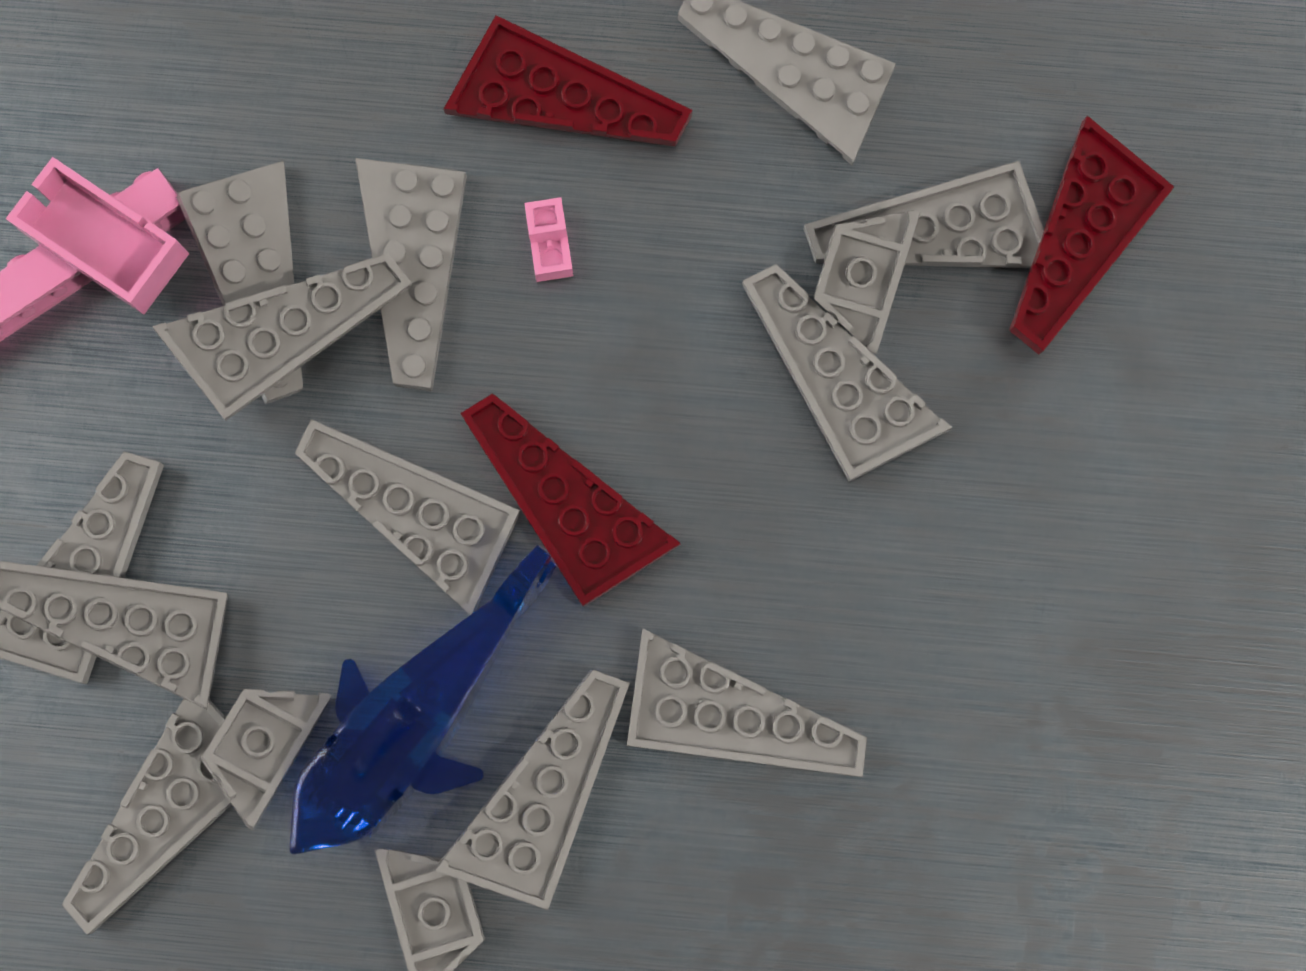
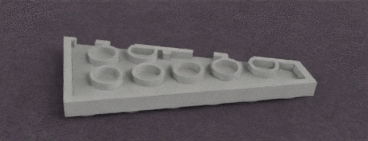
[355,158,467,391]
[804,161,1044,268]
[152,253,412,421]
[295,419,521,617]
[0,451,164,684]
[0,561,228,710]
[627,628,867,777]
[434,669,630,910]

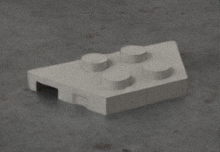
[813,210,921,354]
[202,689,331,830]
[375,848,485,971]

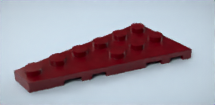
[443,15,693,147]
[1009,115,1174,355]
[460,393,681,607]

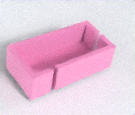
[6,157,189,315]

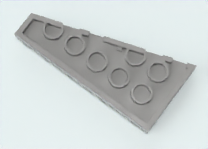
[678,0,896,166]
[176,161,303,404]
[742,264,952,482]
[62,699,232,935]

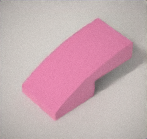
[524,197,574,282]

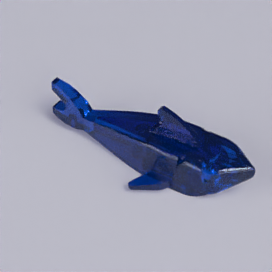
[289,545,556,855]

